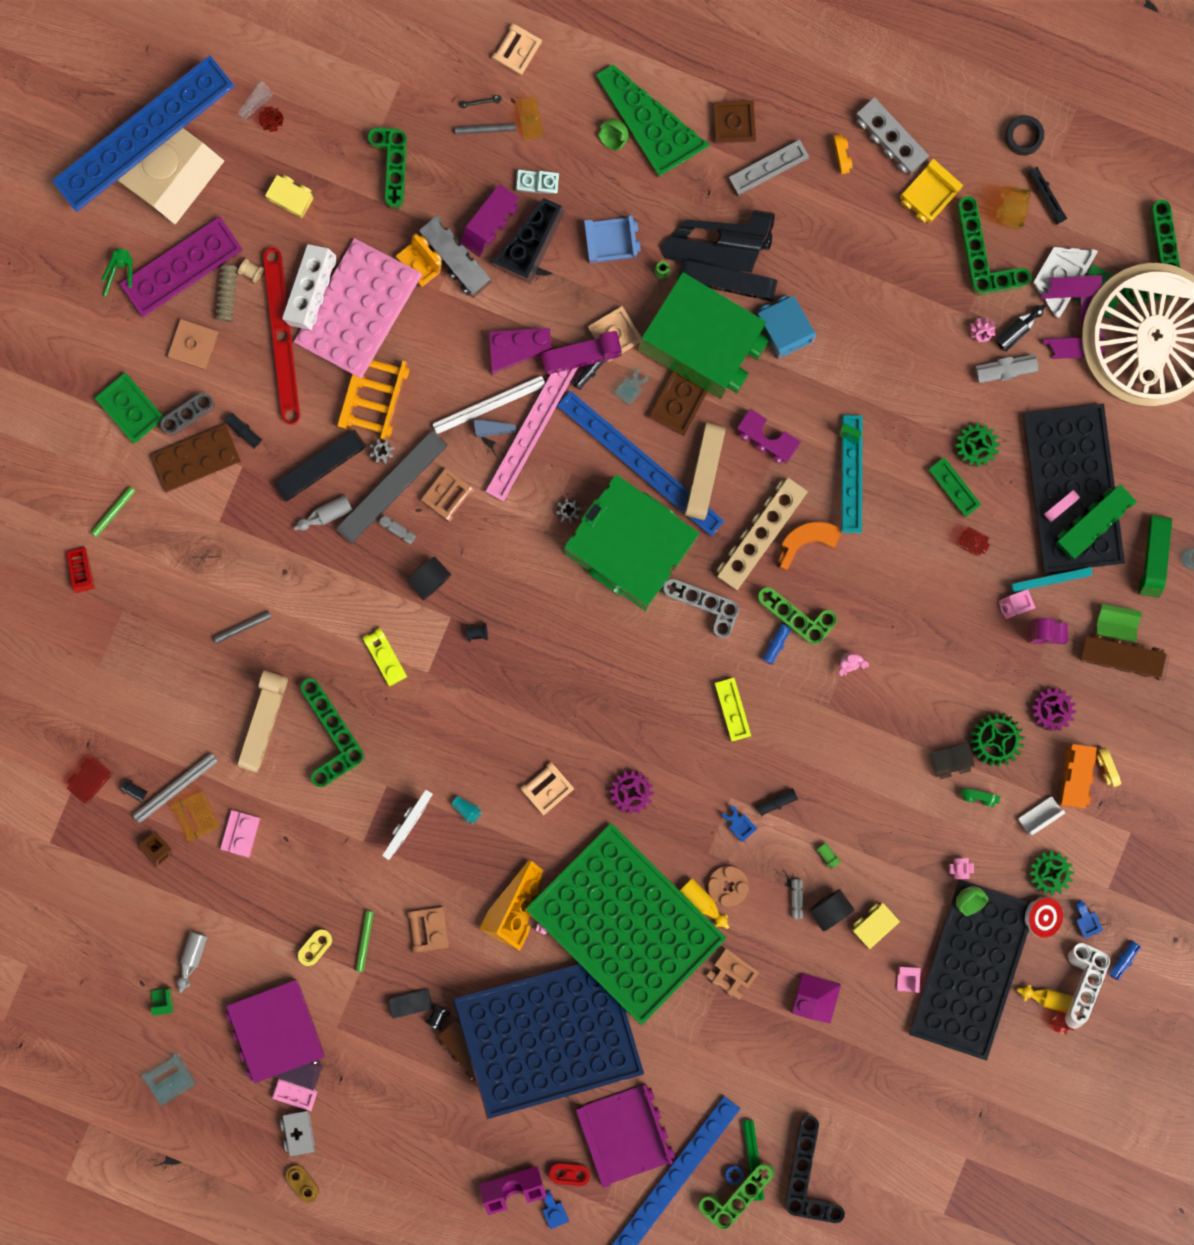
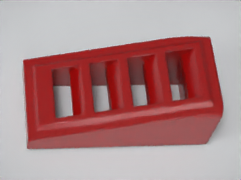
[66,547,95,593]

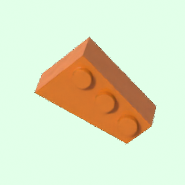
[1059,744,1097,809]

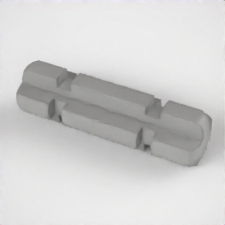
[379,515,416,544]
[791,879,803,919]

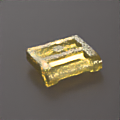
[170,791,221,843]

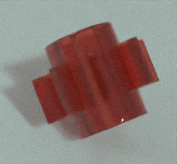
[259,106,284,132]
[1049,1011,1074,1035]

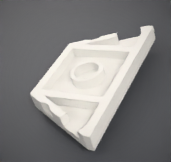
[1033,247,1098,319]
[382,790,433,860]

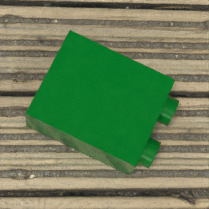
[638,272,769,399]

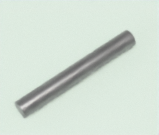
[455,123,516,135]
[213,611,272,644]

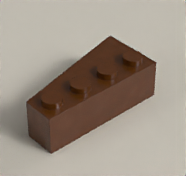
[1081,634,1169,682]
[438,1019,476,1081]

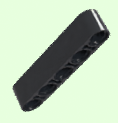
[677,260,778,301]
[273,430,367,502]

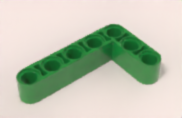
[957,196,1031,296]
[1123,200,1181,305]
[301,678,365,787]

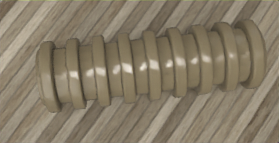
[215,264,238,322]

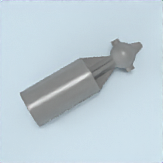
[294,495,353,531]
[176,931,208,993]

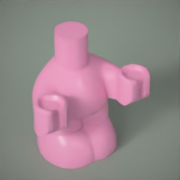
[839,651,869,677]

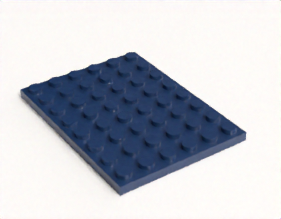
[453,964,644,1120]

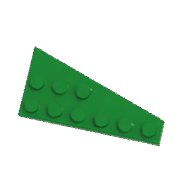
[596,65,710,177]

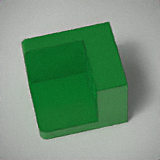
[151,988,175,1016]

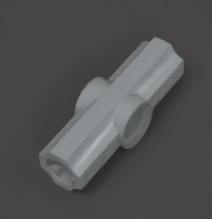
[975,354,1038,384]

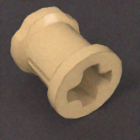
[238,258,264,284]

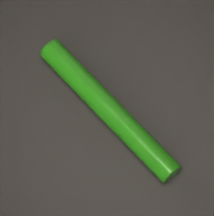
[91,486,136,537]
[356,910,374,972]

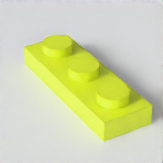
[715,678,751,742]

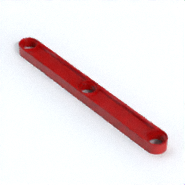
[263,247,301,425]

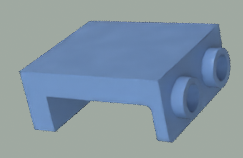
[584,215,641,264]

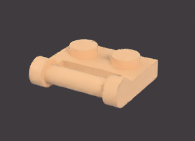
[491,23,542,76]
[520,761,574,815]

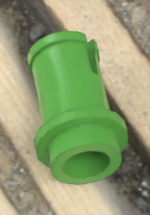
[654,261,670,279]
[816,842,841,869]

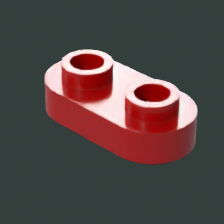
[549,1163,590,1186]

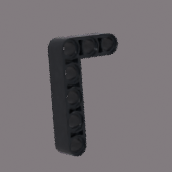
[785,1114,845,1223]

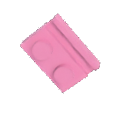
[220,810,261,857]

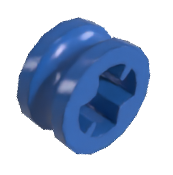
[725,1165,744,1185]

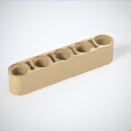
[685,422,726,520]

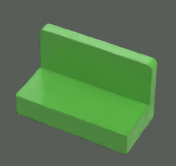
[1096,604,1142,642]

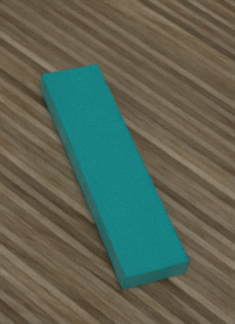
[1009,567,1093,593]

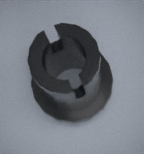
[120,780,148,803]

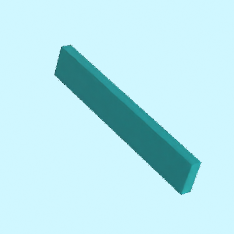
[841,415,863,534]

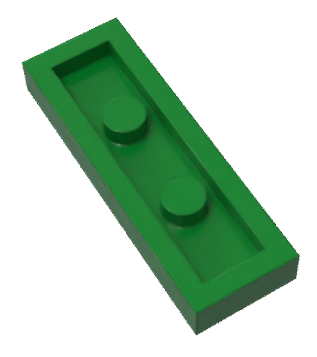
[928,457,982,518]

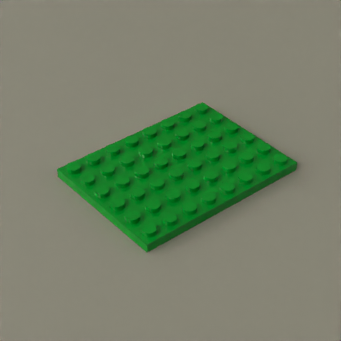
[525,823,727,1026]

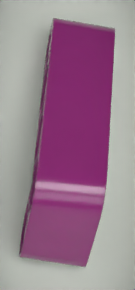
[541,331,622,374]
[1029,618,1068,644]

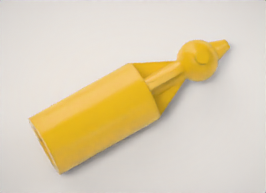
[679,878,729,929]
[1017,984,1073,1013]

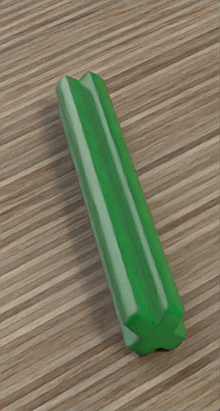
[743,1119,764,1201]

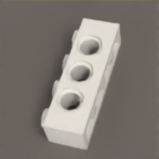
[282,244,336,330]

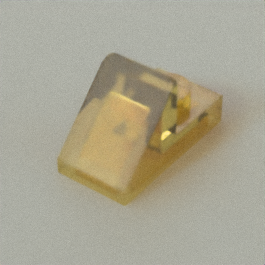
[516,96,544,141]

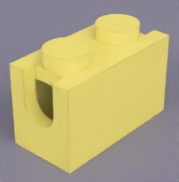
[265,175,314,219]
[852,903,900,949]

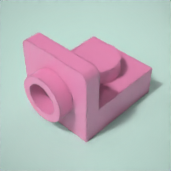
[999,589,1035,619]

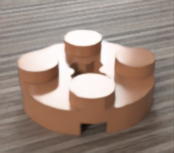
[708,866,749,907]

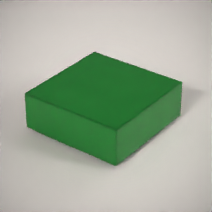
[839,424,862,444]

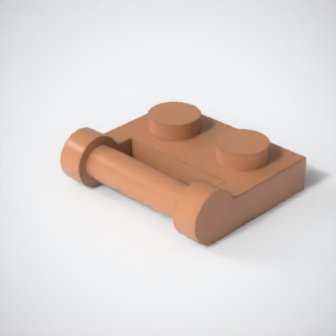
[421,468,475,522]
[407,907,449,953]

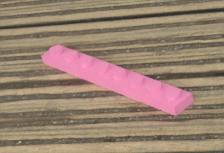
[486,368,578,502]

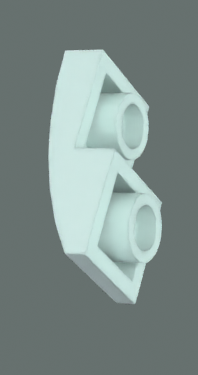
[515,170,559,194]

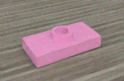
[272,1079,318,1111]

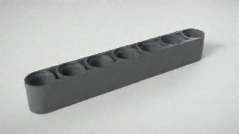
[336,431,448,544]

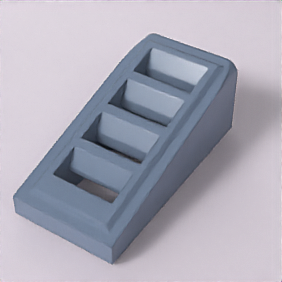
[474,419,516,438]

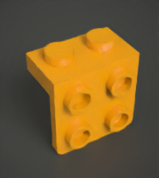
[395,233,442,288]

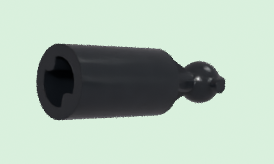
[994,304,1046,352]

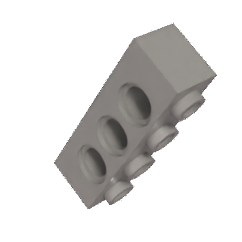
[855,97,929,176]

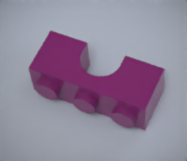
[736,408,801,464]
[479,1166,547,1215]

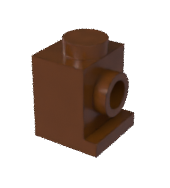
[140,831,172,868]

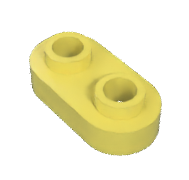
[1096,747,1121,788]
[298,930,332,966]

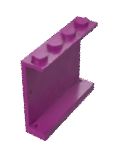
[225,980,326,1084]
[576,1084,675,1188]

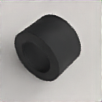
[407,556,451,600]
[809,889,855,932]

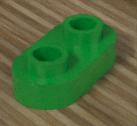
[959,788,1001,807]

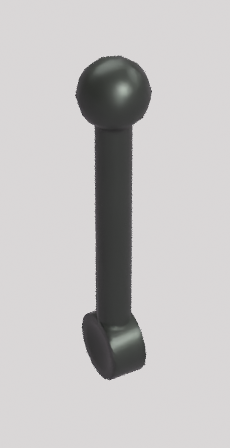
[460,95,502,109]

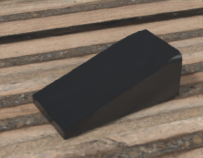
[388,989,433,1019]

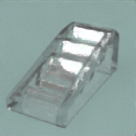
[238,80,273,121]

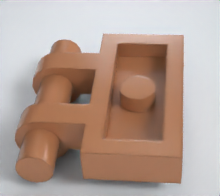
[706,949,759,1000]

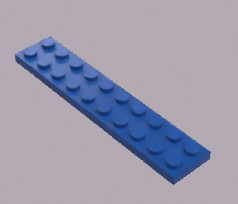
[52,55,235,212]

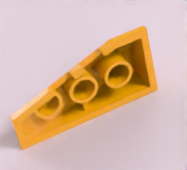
[479,860,543,951]

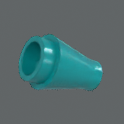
[451,796,482,824]

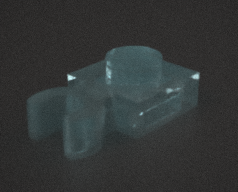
[614,369,649,406]

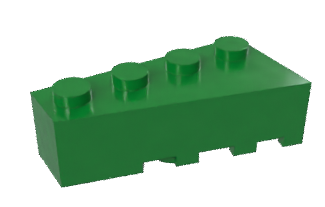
[1055,484,1137,561]

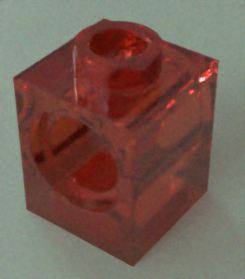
[956,526,990,557]

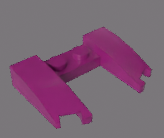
[1041,275,1105,359]

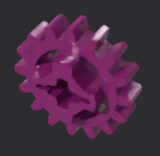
[1031,688,1077,732]
[610,770,654,815]

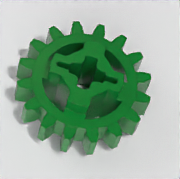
[955,423,1000,468]
[1029,851,1074,895]

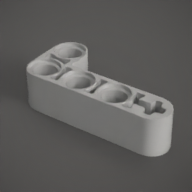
[663,579,739,639]

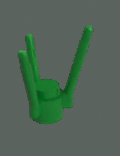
[101,248,134,297]

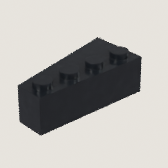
[491,198,565,284]

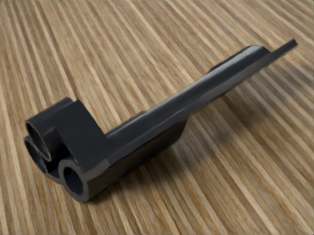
[660,210,775,273]

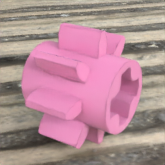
[970,317,995,342]
[949,858,974,879]

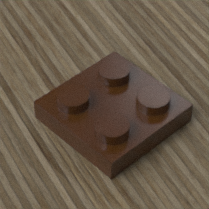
[713,100,756,144]

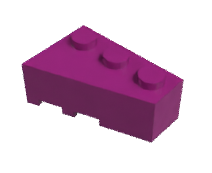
[461,184,519,258]
[489,328,551,375]

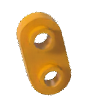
[833,134,853,175]

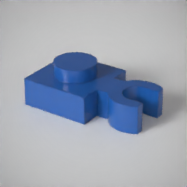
[722,806,757,842]

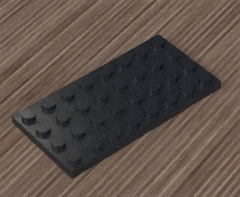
[1023,404,1125,574]
[909,879,1030,1061]

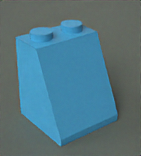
[757,295,817,359]

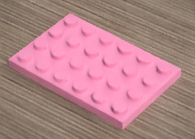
[294,238,422,379]

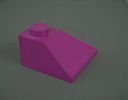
[791,973,841,1024]

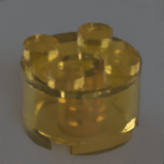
[996,186,1032,230]

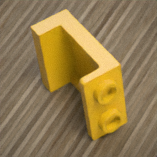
[899,159,963,224]

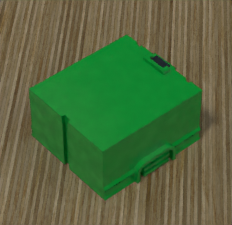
[563,474,700,612]

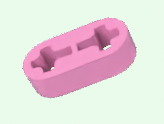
[1044,490,1080,522]

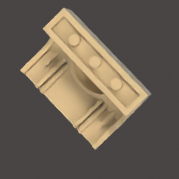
[117,128,224,224]

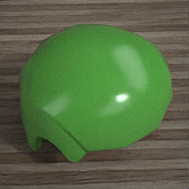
[598,118,629,151]
[956,886,988,916]

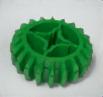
[970,712,1025,767]

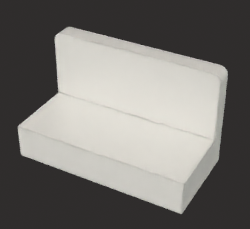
[1017,796,1065,836]

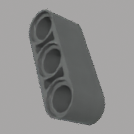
[161,393,215,436]

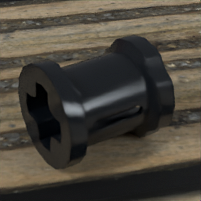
[466,623,488,642]
[425,1004,450,1031]

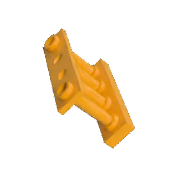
[338,360,410,441]

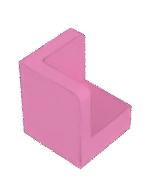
[897,966,920,993]

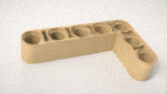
[238,670,288,773]

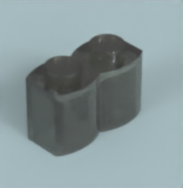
[928,742,975,780]

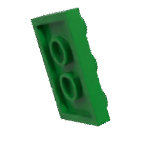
[95,372,164,445]

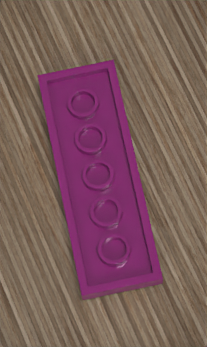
[120,217,243,318]

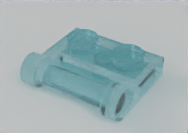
[142,1053,197,1106]

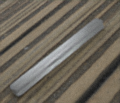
[133,753,218,823]

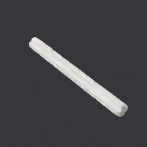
[433,376,545,434]

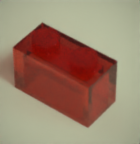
[67,757,114,804]

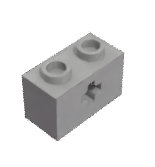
[280,1110,316,1156]

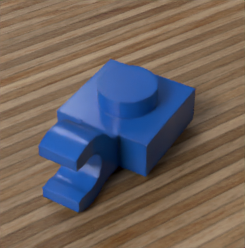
[1074,900,1103,939]
[543,1191,569,1229]

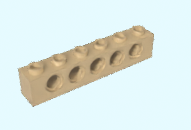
[716,478,808,592]

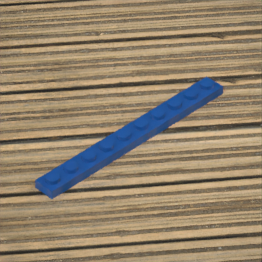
[557,391,724,537]
[611,1096,741,1245]

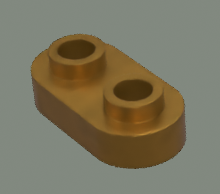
[286,1165,319,1203]

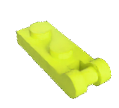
[362,627,407,687]

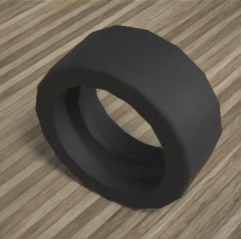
[1005,115,1044,156]

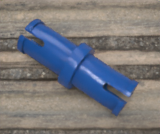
[762,623,791,665]
[1108,940,1142,981]

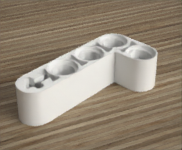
[1065,943,1110,1029]

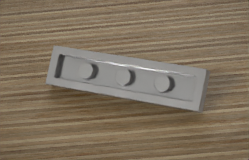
[729,139,809,196]

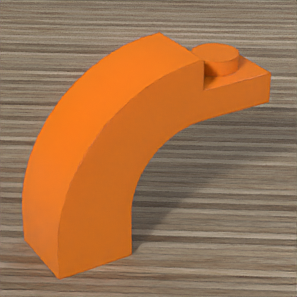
[778,522,841,571]

